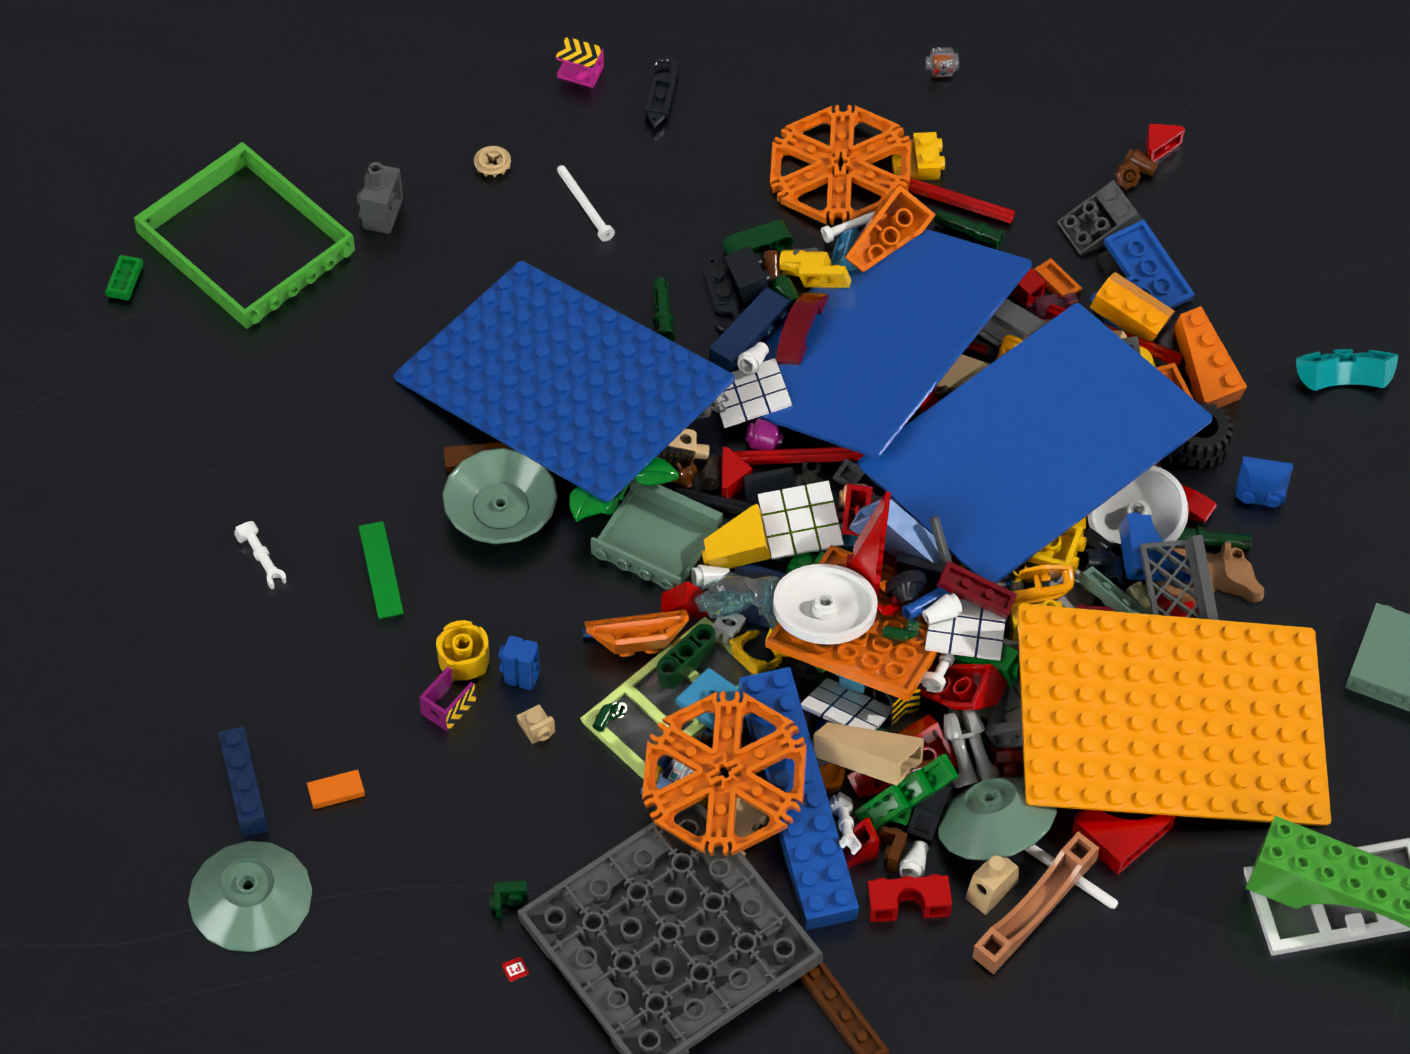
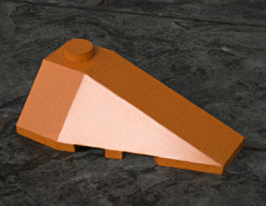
[844,185,936,273]

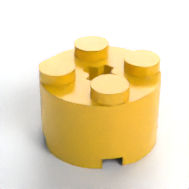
[436,620,490,681]

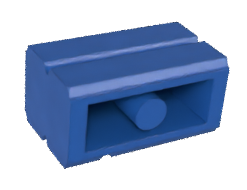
[498,636,540,690]

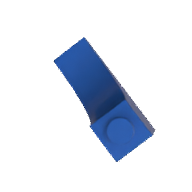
[1119,512,1191,582]

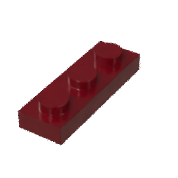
[936,561,1017,619]

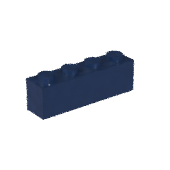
[709,287,790,372]
[218,726,268,837]

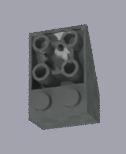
[1057,180,1143,256]

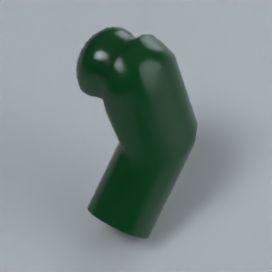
[592,702,628,732]

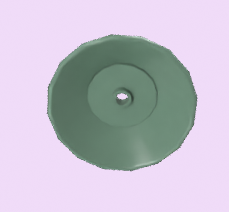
[442,448,558,544]
[938,776,1057,861]
[188,841,312,952]

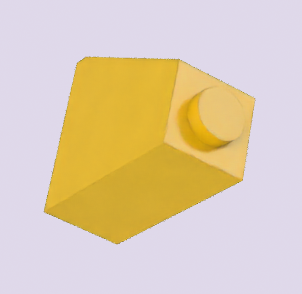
[701,504,771,569]

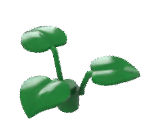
[570,457,679,522]

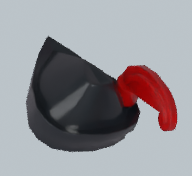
[877,570,934,616]

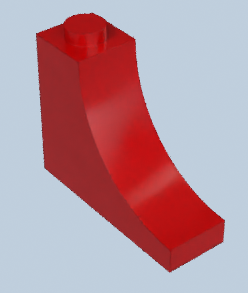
[1072,809,1176,875]

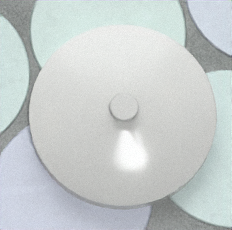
[1087,466,1189,544]
[773,564,877,645]

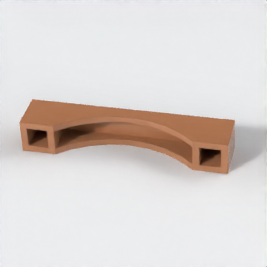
[973,831,1099,974]

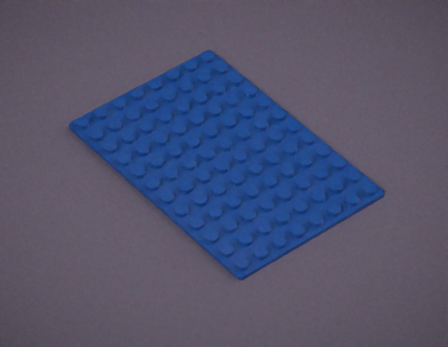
[757,224,1032,458]
[393,261,735,502]
[857,303,1212,584]

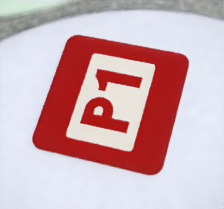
[502,957,529,982]

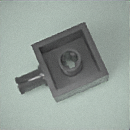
[357,162,403,234]

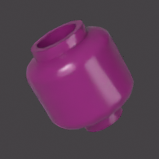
[745,419,783,450]

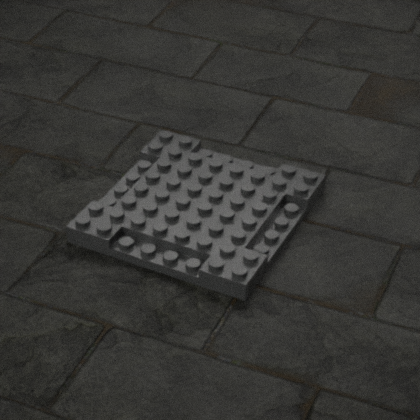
[517,802,823,1054]

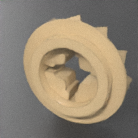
[474,146,511,177]

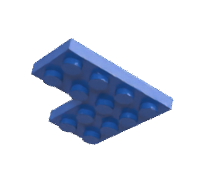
[1089,219,1195,332]

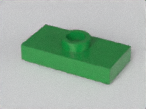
[105,255,143,301]

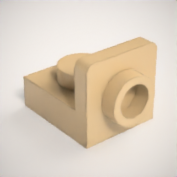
[517,704,555,744]

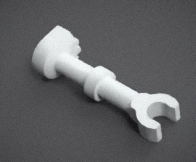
[234,521,286,589]
[921,653,955,692]
[829,792,862,855]

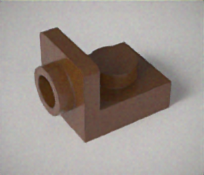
[880,826,908,873]

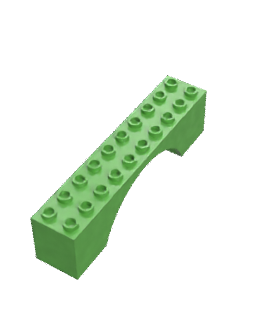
[1245,816,1410,928]

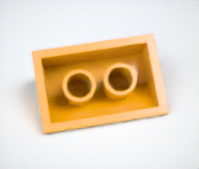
[1090,272,1175,342]

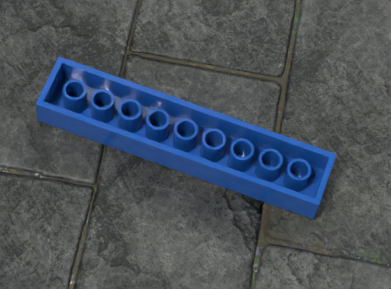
[738,667,859,931]

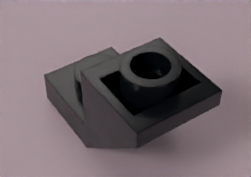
[907,785,952,841]

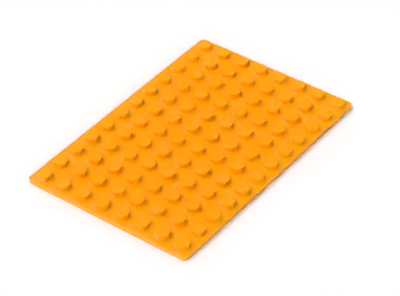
[1017,604,1331,826]

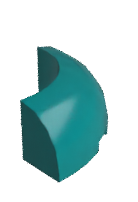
[1296,349,1398,391]

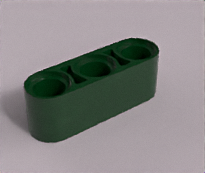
[722,220,794,255]
[657,624,716,689]

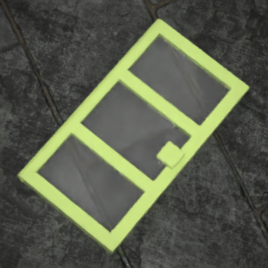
[580,617,753,779]

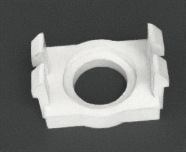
[712,609,746,645]

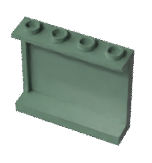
[591,478,723,590]
[1345,603,1410,711]

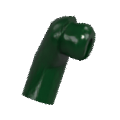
[882,619,920,642]

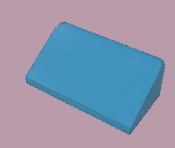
[831,227,861,271]

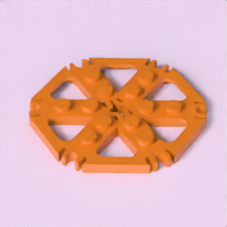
[770,105,911,225]
[642,691,807,856]

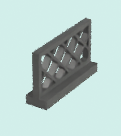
[1139,535,1219,620]

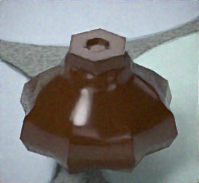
[1114,161,1141,190]
[670,462,697,489]

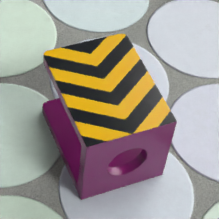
[419,667,476,732]

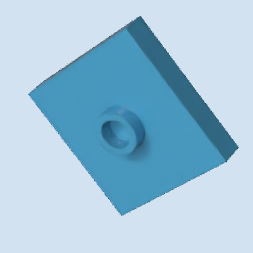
[675,668,741,731]

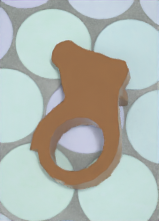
[1153,542,1264,604]

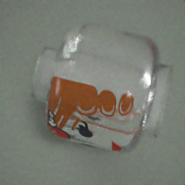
[925,47,959,77]

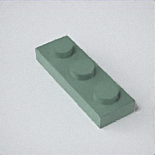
[1077,566,1151,615]

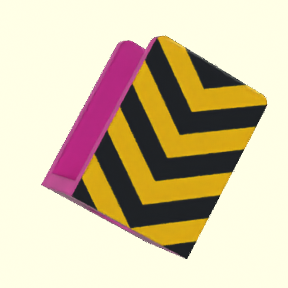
[556,37,604,88]

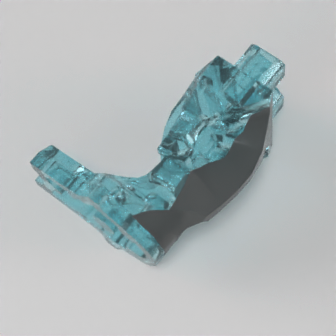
[695,572,780,630]

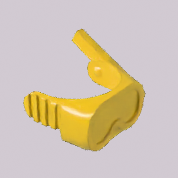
[729,630,783,675]

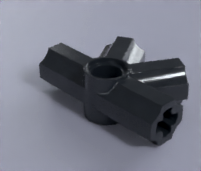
[1077,528,1146,590]

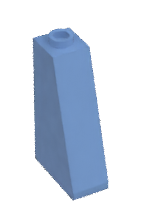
[849,499,953,564]

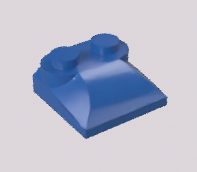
[1235,456,1293,508]

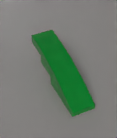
[358,521,404,620]
[855,754,959,830]

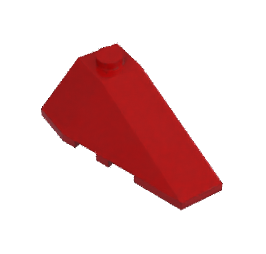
[846,491,891,602]
[920,664,1008,710]
[846,714,958,798]

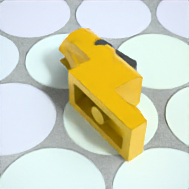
[779,247,851,288]

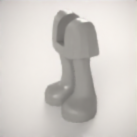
[944,710,1000,789]

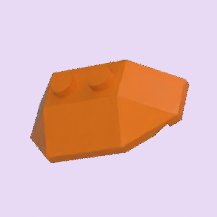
[584,610,689,657]

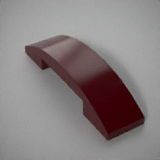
[776,292,829,365]

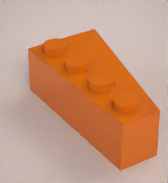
[1174,306,1247,409]

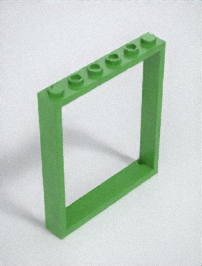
[134,142,355,329]

